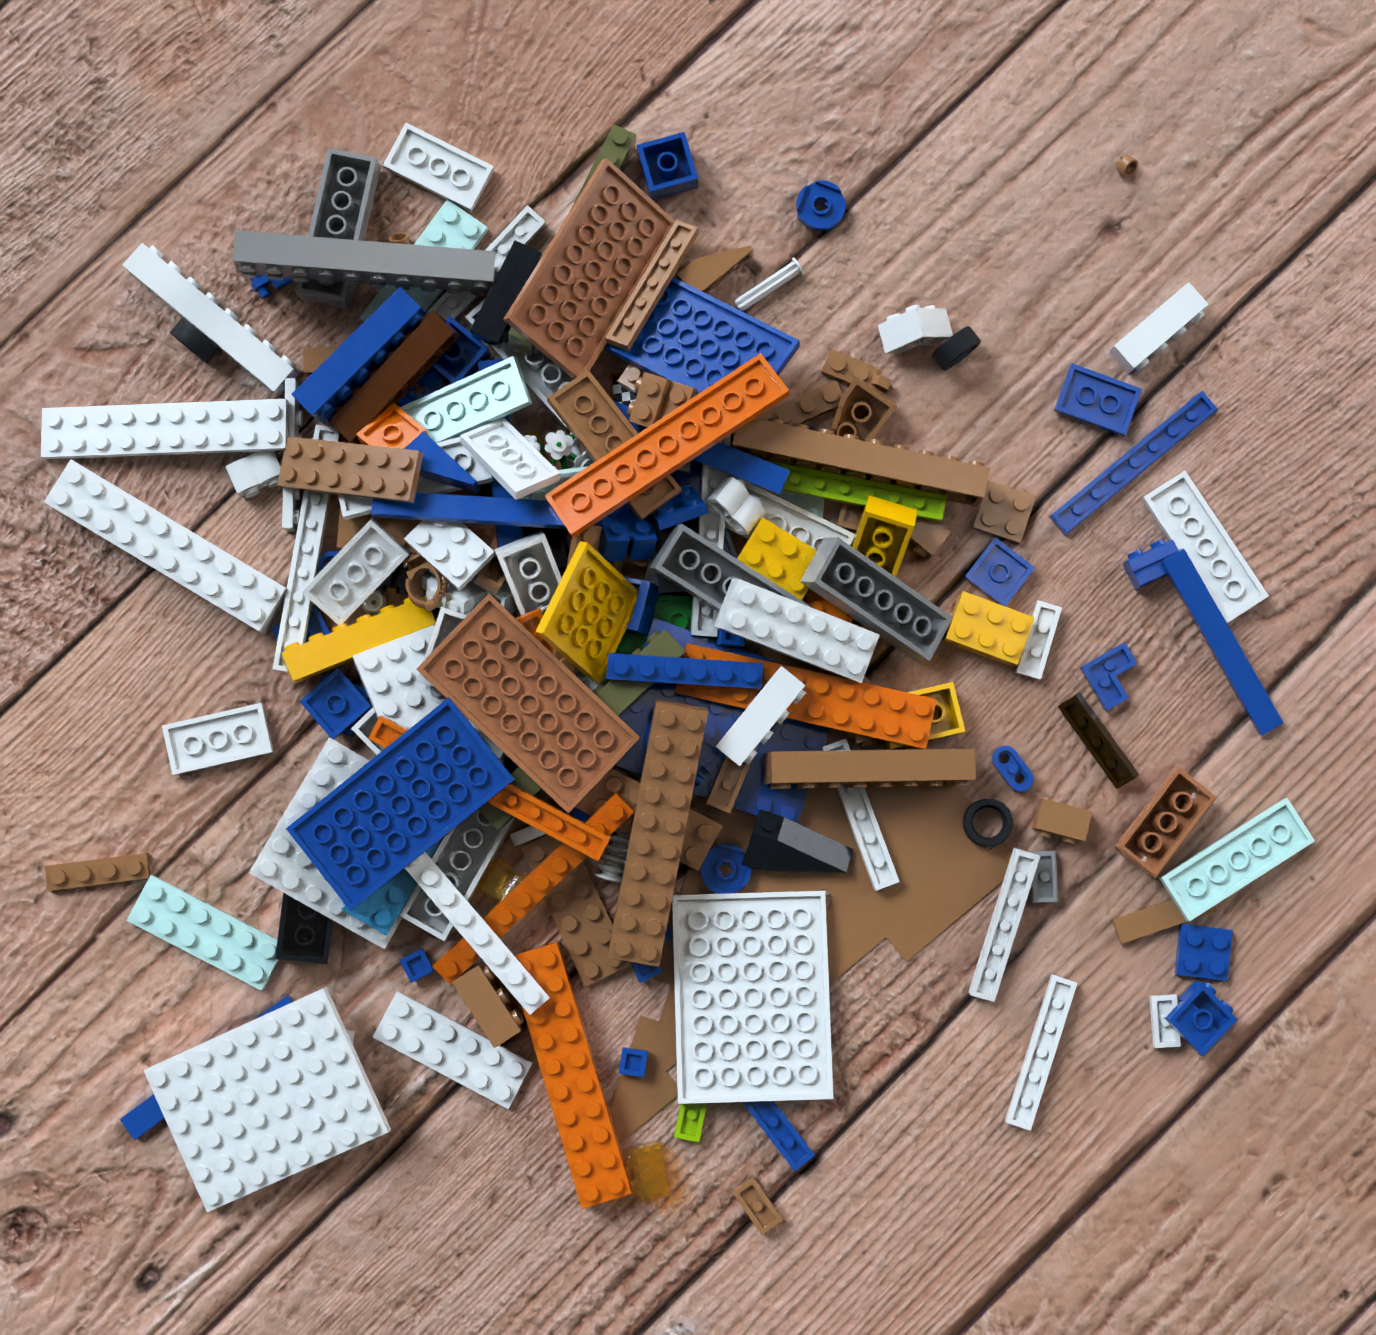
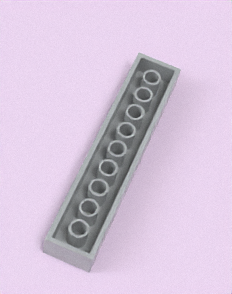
[233,230,495,296]

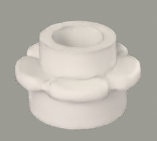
[362,590,387,615]

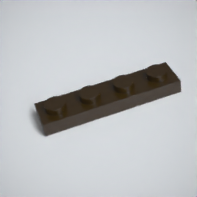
[1058,692,1139,789]

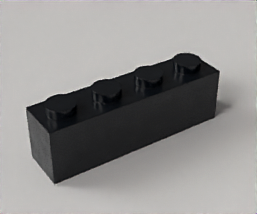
[470,240,543,349]

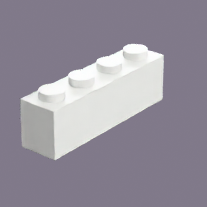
[1109,282,1209,374]
[716,666,806,766]

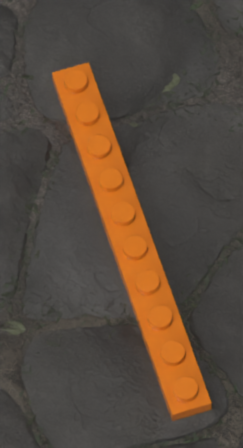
[368,715,611,861]
[432,792,635,985]

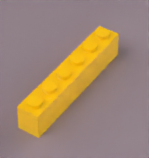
[281,596,436,684]

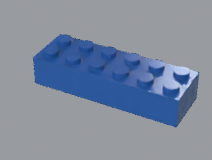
[291,287,426,424]

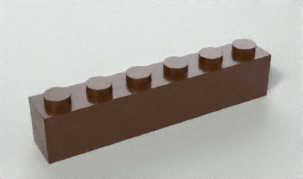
[329,311,461,444]

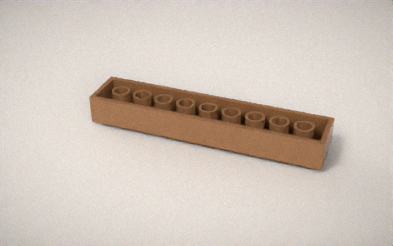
[732,416,990,507]
[608,699,708,967]

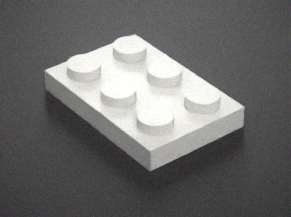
[404,520,496,591]

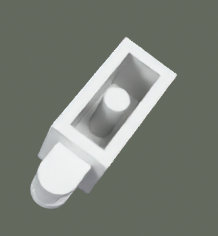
[422,570,485,615]

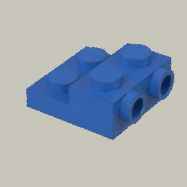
[1164,981,1238,1056]

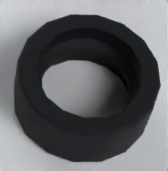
[170,318,220,364]
[932,326,981,371]
[963,798,1013,847]

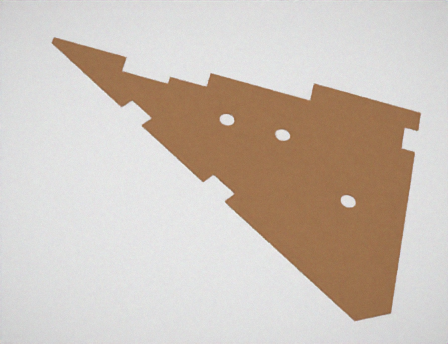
[610,646,1012,1144]

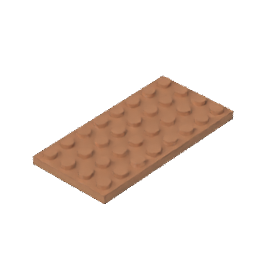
[503,158,675,379]
[416,594,640,813]

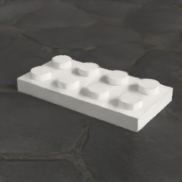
[383,123,494,212]
[460,417,560,500]
[302,518,410,625]
[162,703,274,775]

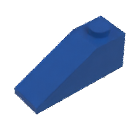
[405,431,480,493]

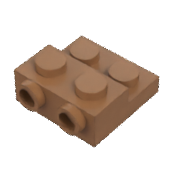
[627,372,697,427]

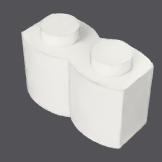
[226,451,281,498]
[707,477,766,535]

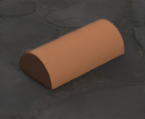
[1114,766,1217,878]

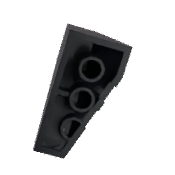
[741,809,853,874]

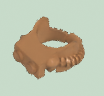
[403,553,450,611]

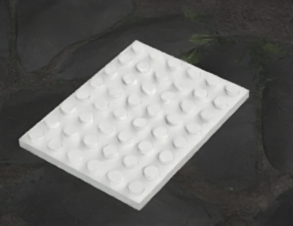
[672,891,833,1104]
[143,987,391,1212]

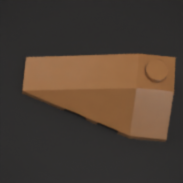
[831,377,897,442]

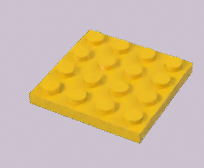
[536,541,639,683]

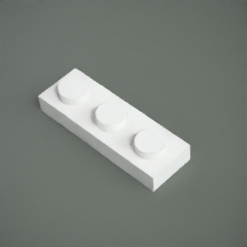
[1015,600,1062,680]

